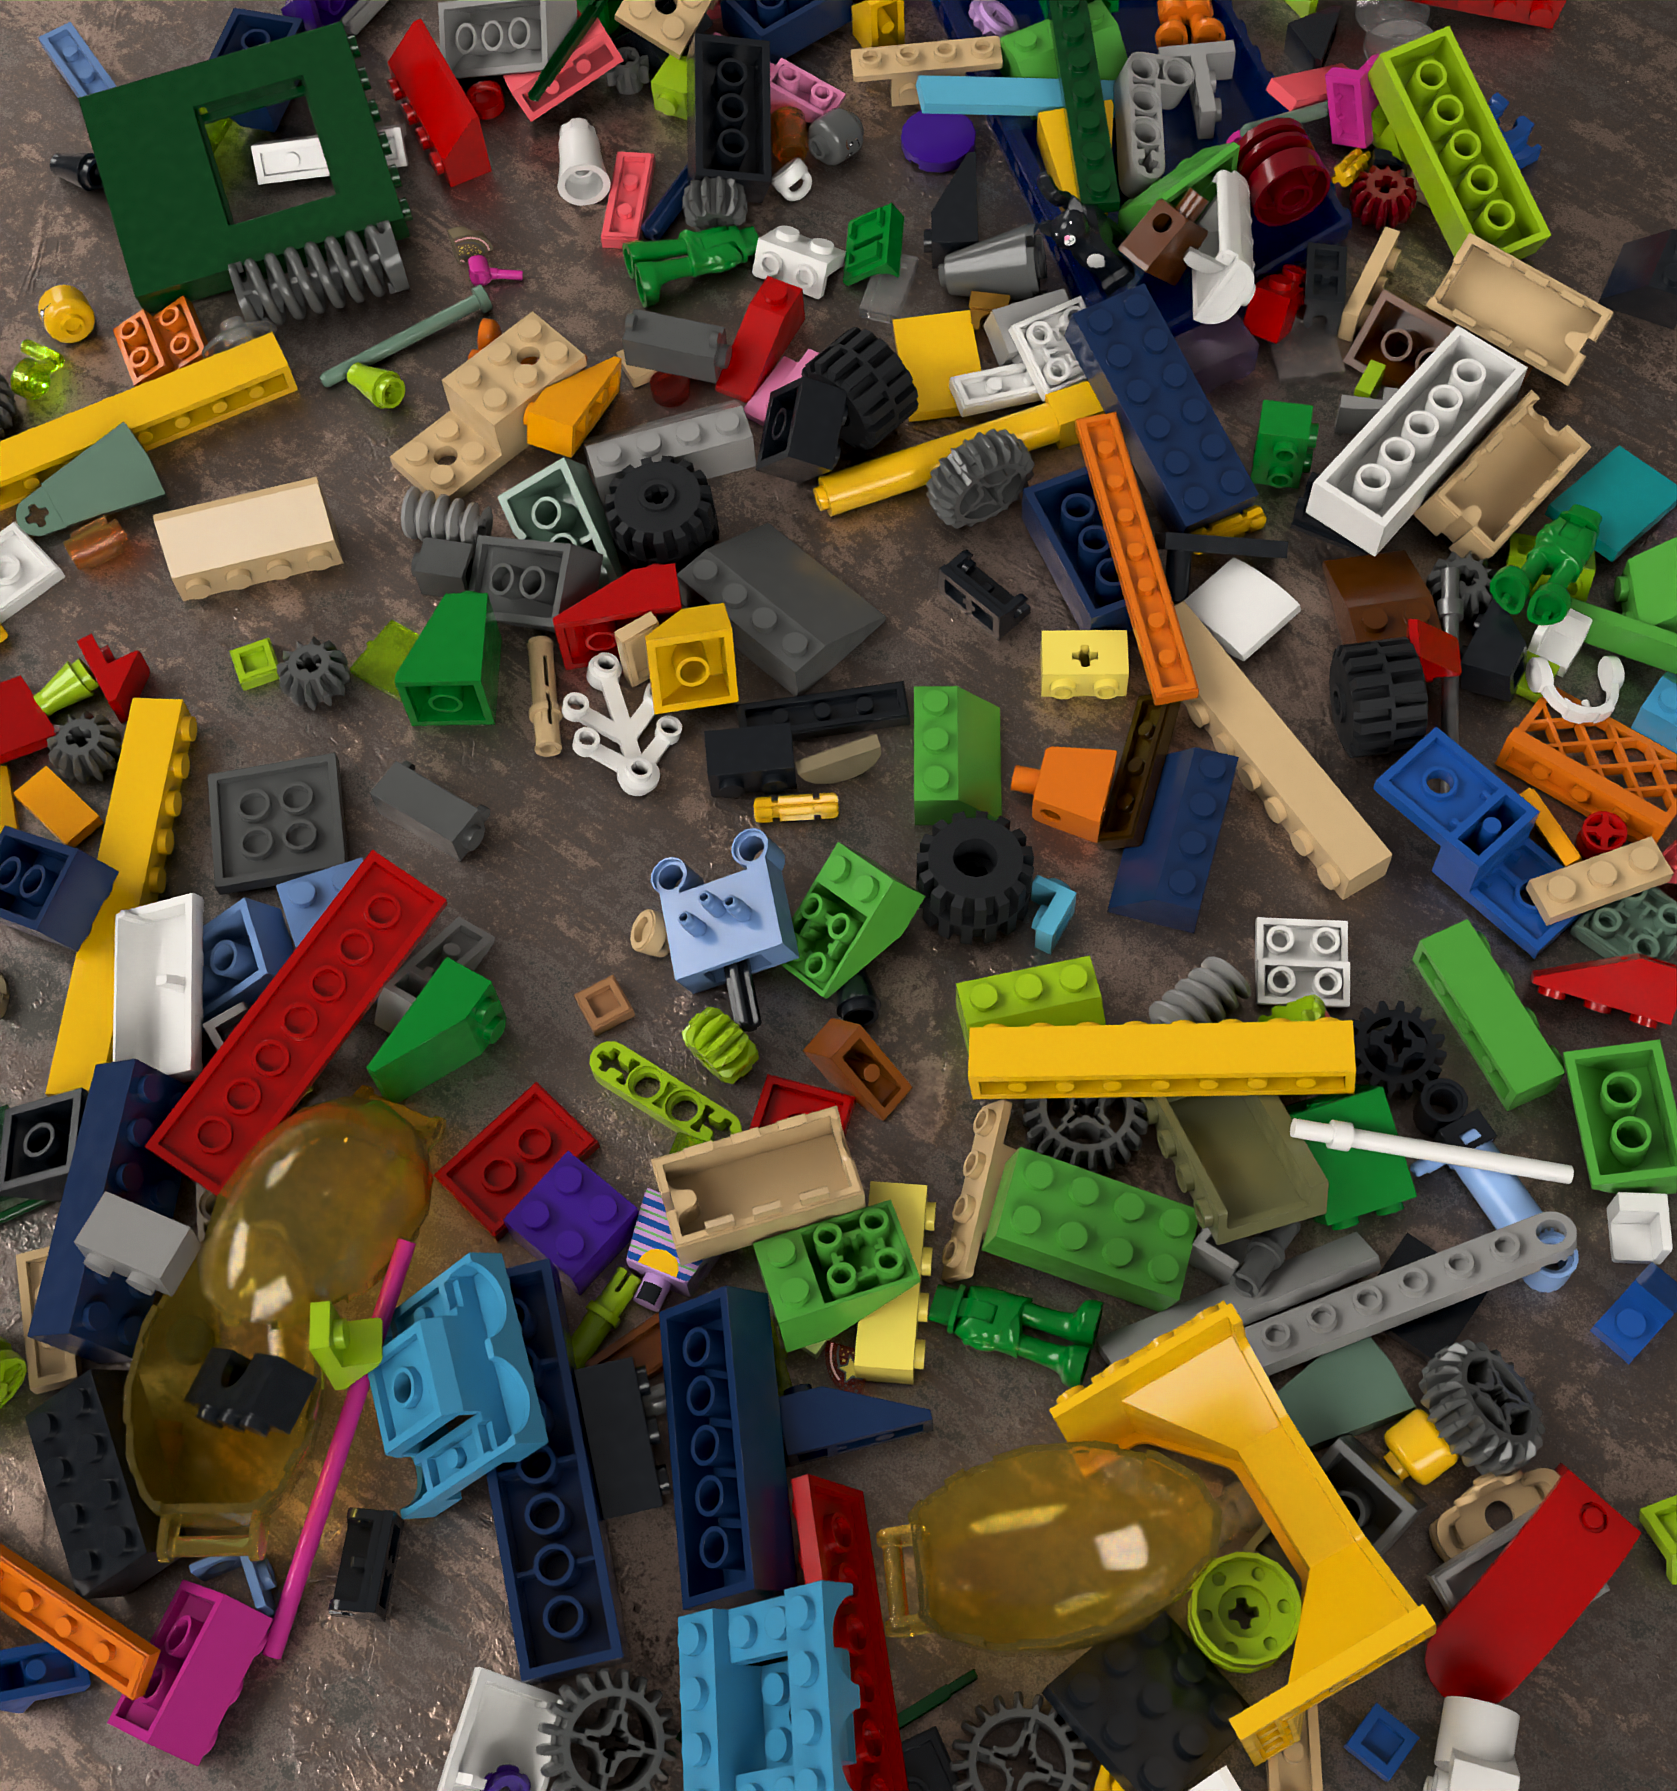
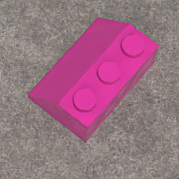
[107,1579,273,1767]

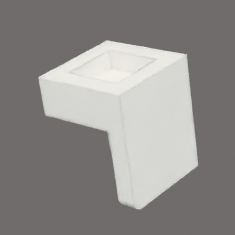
[1527,608,1593,678]
[1606,1192,1673,1264]

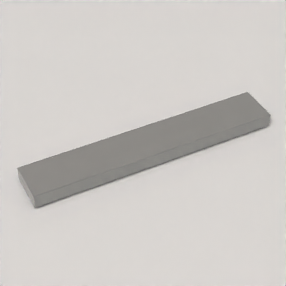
[1095,1231,1381,1366]

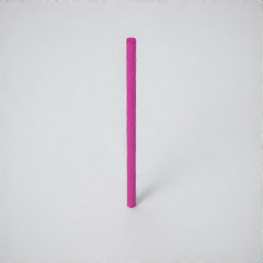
[262,1238,416,1659]

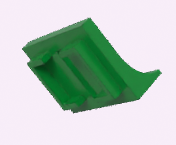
[843,203,904,286]

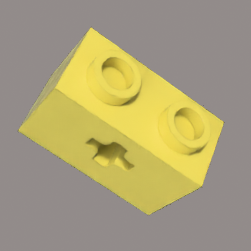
[1040,630,1129,699]

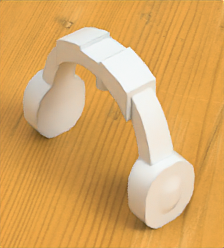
[1526,656,1625,724]

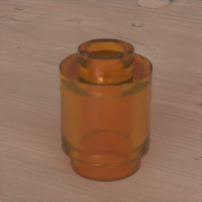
[771,106,809,164]
[63,515,129,571]

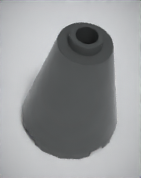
[938,223,1048,302]

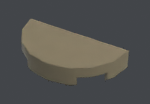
[795,734,881,784]

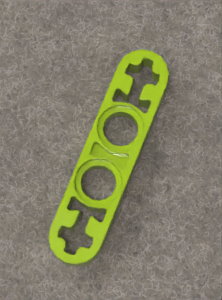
[589,1041,743,1145]

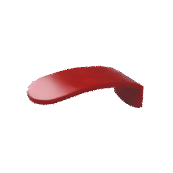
[1424,1462,1641,1704]

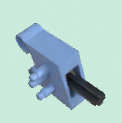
[651,828,800,1032]

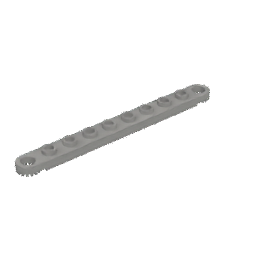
[1244,1211,1577,1376]

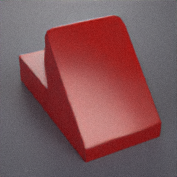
[1406,619,1462,683]
[76,633,150,724]

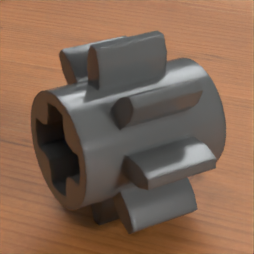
[605,47,650,95]

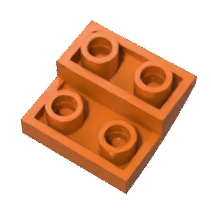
[112,295,213,387]

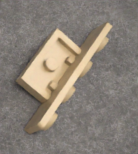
[851,36,1003,107]
[941,1099,1017,1283]

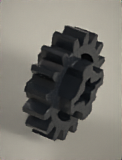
[1352,1000,1447,1101]

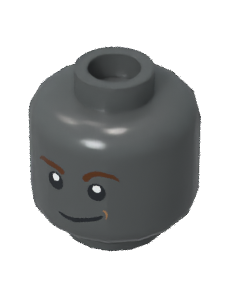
[808,108,864,165]

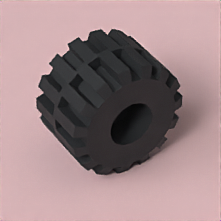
[801,327,918,451]
[604,456,719,574]
[1329,637,1428,758]
[916,811,1034,945]

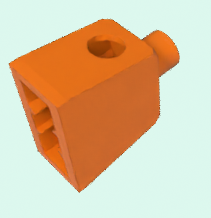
[1011,746,1117,843]

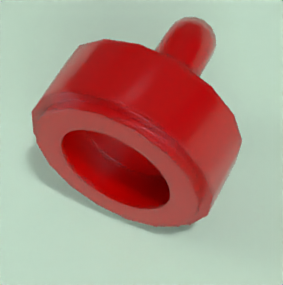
[466,80,505,120]

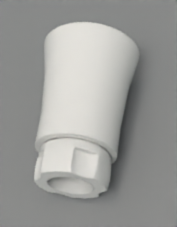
[557,118,611,206]

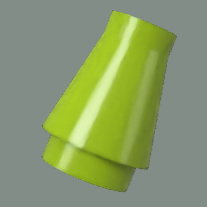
[347,362,405,409]
[33,658,99,716]

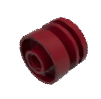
[1236,118,1331,226]

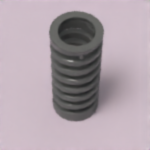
[228,220,410,333]

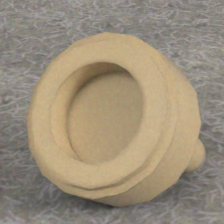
[630,909,670,957]

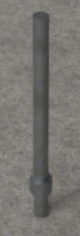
[1437,567,1464,793]

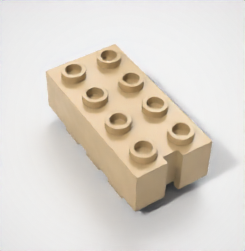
[1426,232,1614,386]
[1413,389,1591,561]
[651,1106,866,1266]

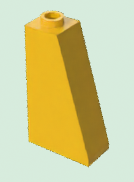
[1037,99,1114,216]

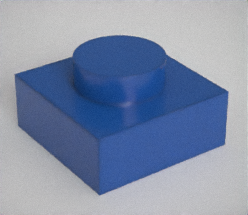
[1343,1702,1420,1782]

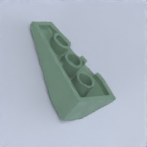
[497,457,623,591]

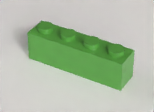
[1412,919,1566,1112]

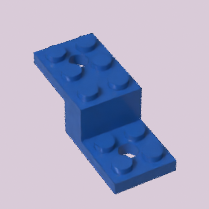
[1373,726,1583,959]

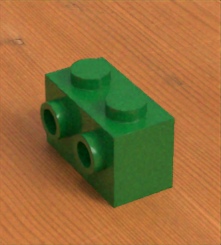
[1250,400,1319,489]

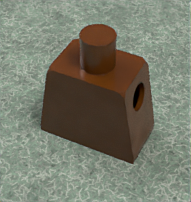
[1118,187,1209,286]

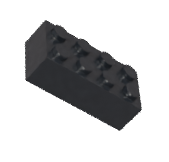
[687,33,772,203]
[25,1369,191,1599]

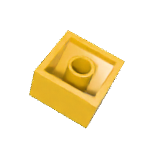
[645,603,739,714]

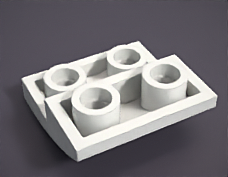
[1184,557,1301,661]
[1255,917,1350,1008]

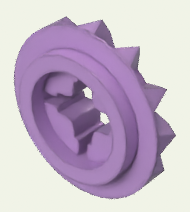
[968,0,1020,39]

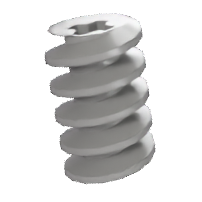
[401,486,493,551]
[1149,956,1251,1024]

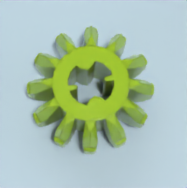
[682,1007,759,1084]

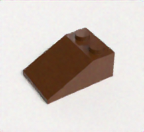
[1322,550,1442,645]

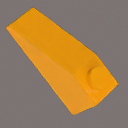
[523,356,622,458]

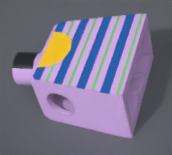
[626,1188,722,1312]

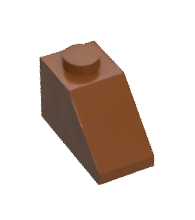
[803,1018,913,1121]

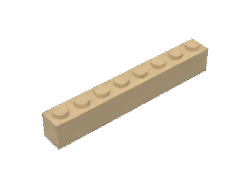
[1138,601,1393,900]

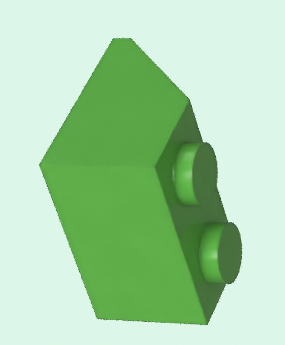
[1614,537,1677,633]

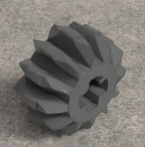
[682,176,747,231]
[1425,551,1498,624]
[277,636,351,710]
[46,710,122,785]

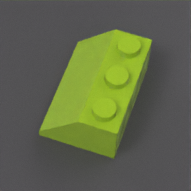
[956,955,1106,1056]

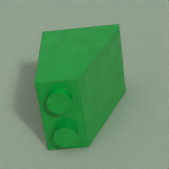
[394,591,502,726]
[1284,1084,1417,1230]

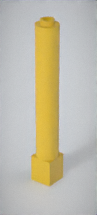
[813,381,1106,517]

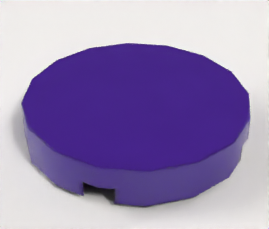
[901,110,976,173]

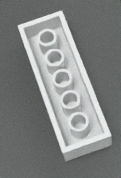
[1306,326,1528,557]

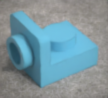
[1031,875,1077,955]

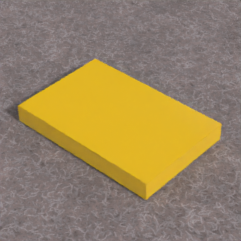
[893,310,987,422]

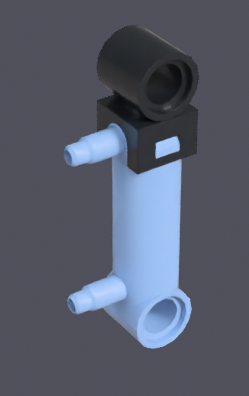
[1410,1078,1579,1293]

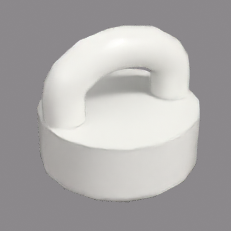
[771,157,812,201]

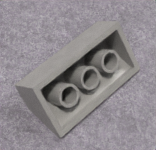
[438,0,577,79]
[582,400,756,506]

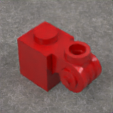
[1241,264,1305,344]

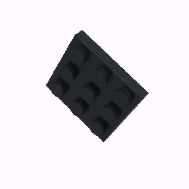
[1041,1596,1250,1791]

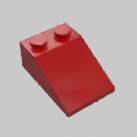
[553,563,683,670]

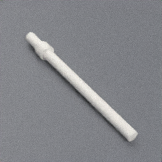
[1290,1118,1574,1184]

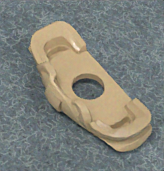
[1429,1468,1561,1562]

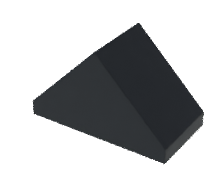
[1284,5,1341,72]

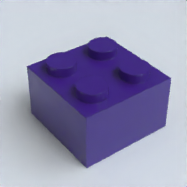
[503,1151,639,1296]

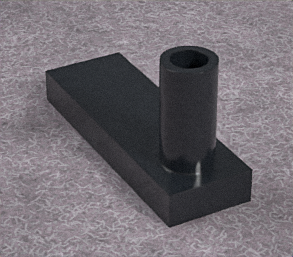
[1154,532,1289,602]

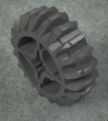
[926,429,1035,529]
[1022,1097,1148,1174]
[1418,1339,1546,1477]
[536,1668,678,1791]
[950,1691,1092,1791]

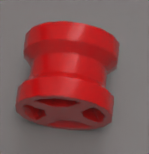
[1574,811,1628,861]

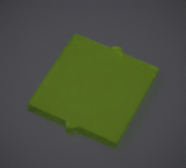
[349,619,419,703]

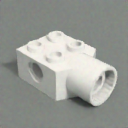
[1423,1696,1520,1791]

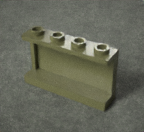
[1140,1095,1329,1245]

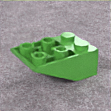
[780,842,926,999]
[753,1199,921,1353]

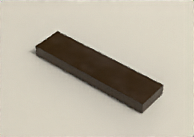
[1097,694,1181,850]

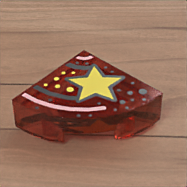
[825,1341,867,1395]

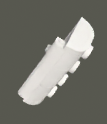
[1183,170,1256,324]
[113,893,204,1083]
[437,1667,566,1791]

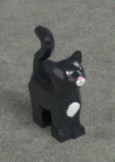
[1037,171,1135,297]

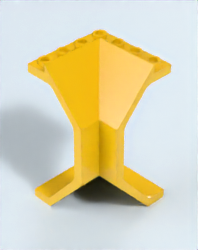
[1049,1300,1436,1767]

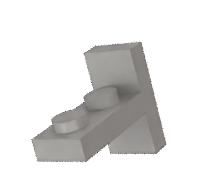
[1158,40,1236,140]

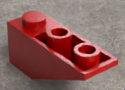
[1530,953,1677,1028]

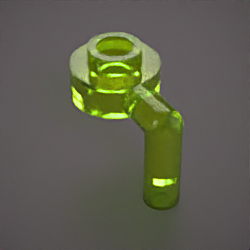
[10,339,65,401]

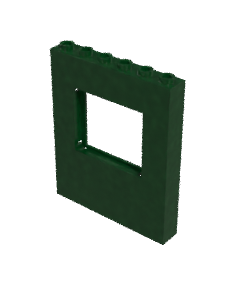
[78,21,413,314]

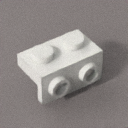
[752,226,846,299]

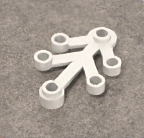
[562,652,682,796]

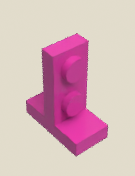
[1325,54,1380,149]

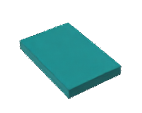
[1544,445,1677,562]

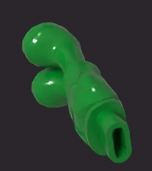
[622,225,759,308]
[1490,504,1602,625]
[928,1284,1104,1388]

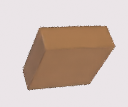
[574,974,635,1037]

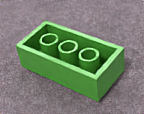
[981,1147,1198,1313]

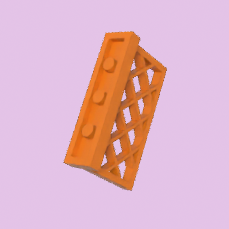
[1495,686,1677,844]

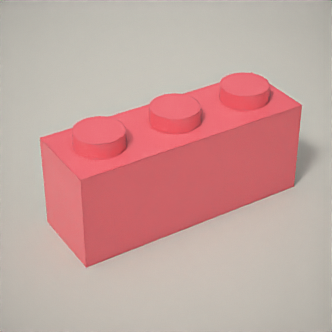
[502,17,624,122]

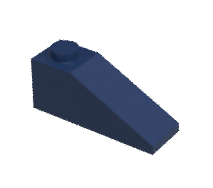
[779,1384,933,1467]

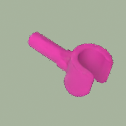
[468,255,523,287]

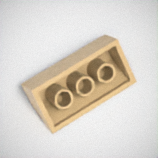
[153,477,343,601]

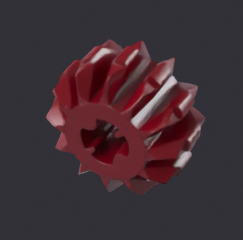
[1349,164,1417,232]

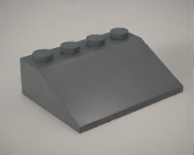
[677,523,886,696]

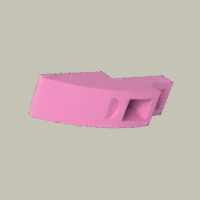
[713,31,846,123]

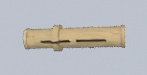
[526,636,563,757]

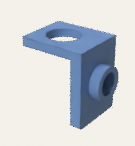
[189,1541,277,1617]

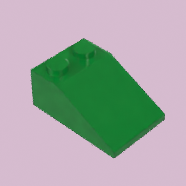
[366,957,507,1106]

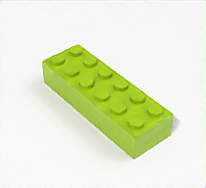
[1368,26,1552,260]

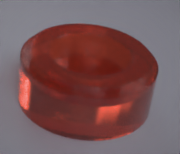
[650,371,691,407]

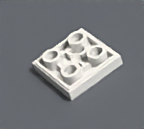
[1008,296,1088,402]

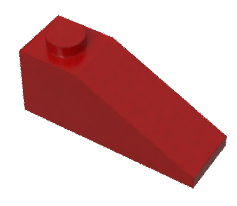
[715,276,805,403]

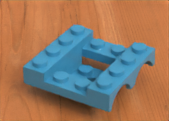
[368,1252,549,1519]
[678,1580,861,1791]

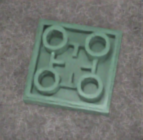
[1570,887,1677,961]

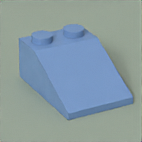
[202,897,294,1032]

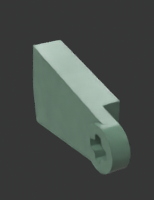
[16,422,167,537]
[1276,1337,1416,1452]

